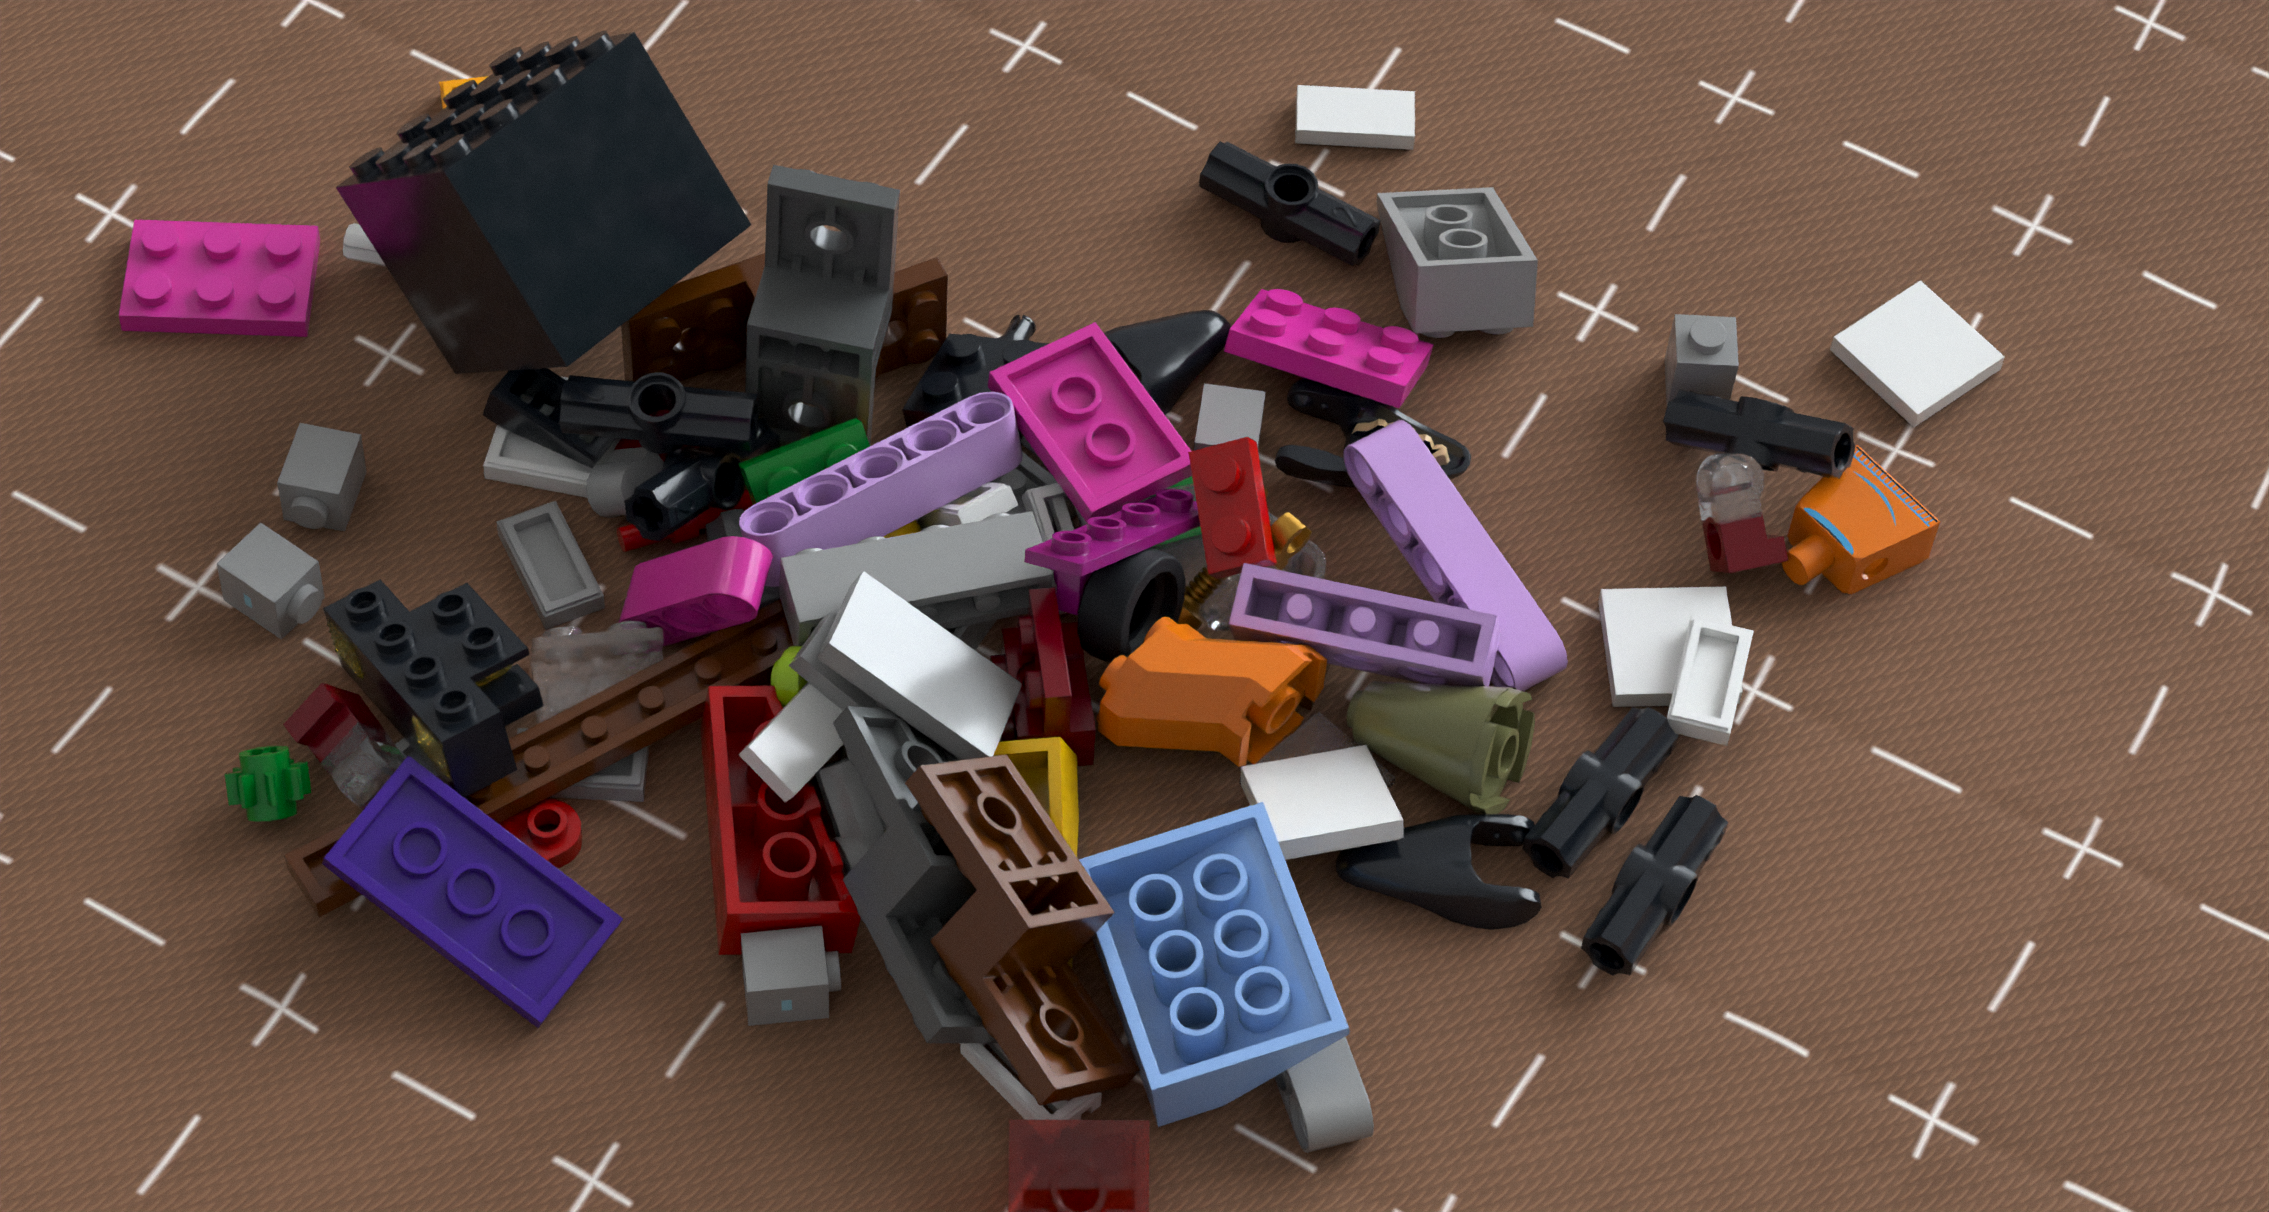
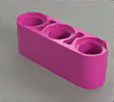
[618,536,773,646]

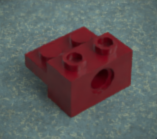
[990,587,1096,766]

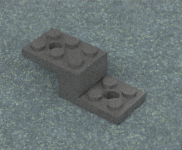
[745,165,900,447]
[833,706,998,1043]

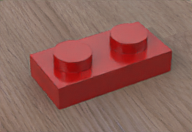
[1188,436,1277,579]

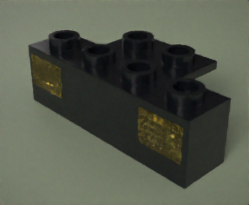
[323,579,544,798]

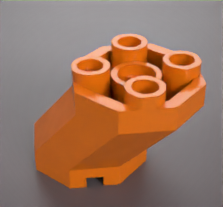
[1097,617,1328,767]

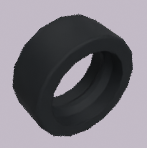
[1077,547,1186,663]

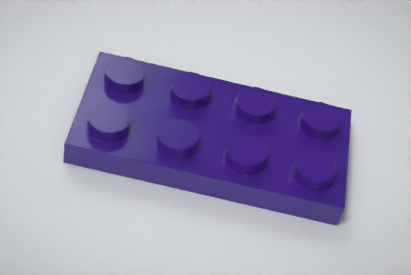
[322,755,623,1028]

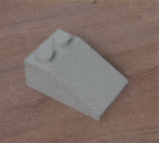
[1377,187,1538,338]

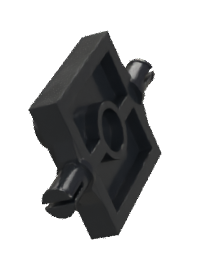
[902,315,1049,441]

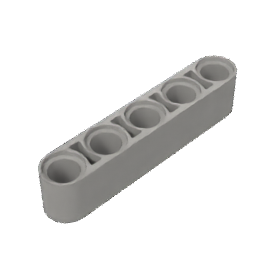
[1274,1037,1374,1153]

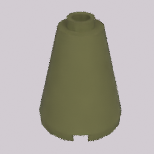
[1346,681,1535,814]

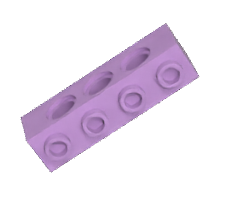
[1229,563,1501,686]

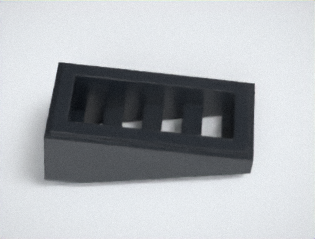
[483,368,617,469]

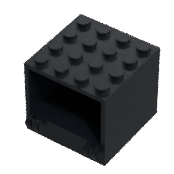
[336,30,752,374]

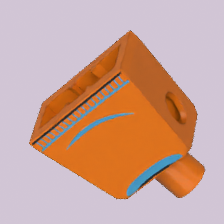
[1781,445,1940,595]

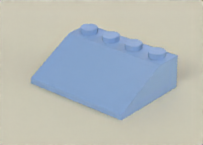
[1079,802,1350,1127]

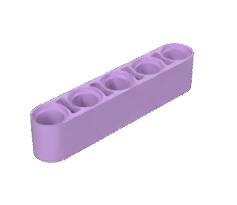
[739,392,1023,587]
[1343,420,1568,691]

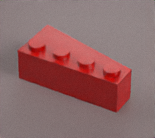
[700,686,861,955]

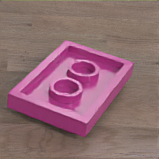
[119,220,320,337]
[1224,289,1433,408]
[987,322,1192,522]

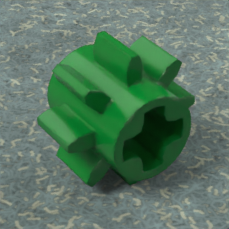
[224,746,312,822]

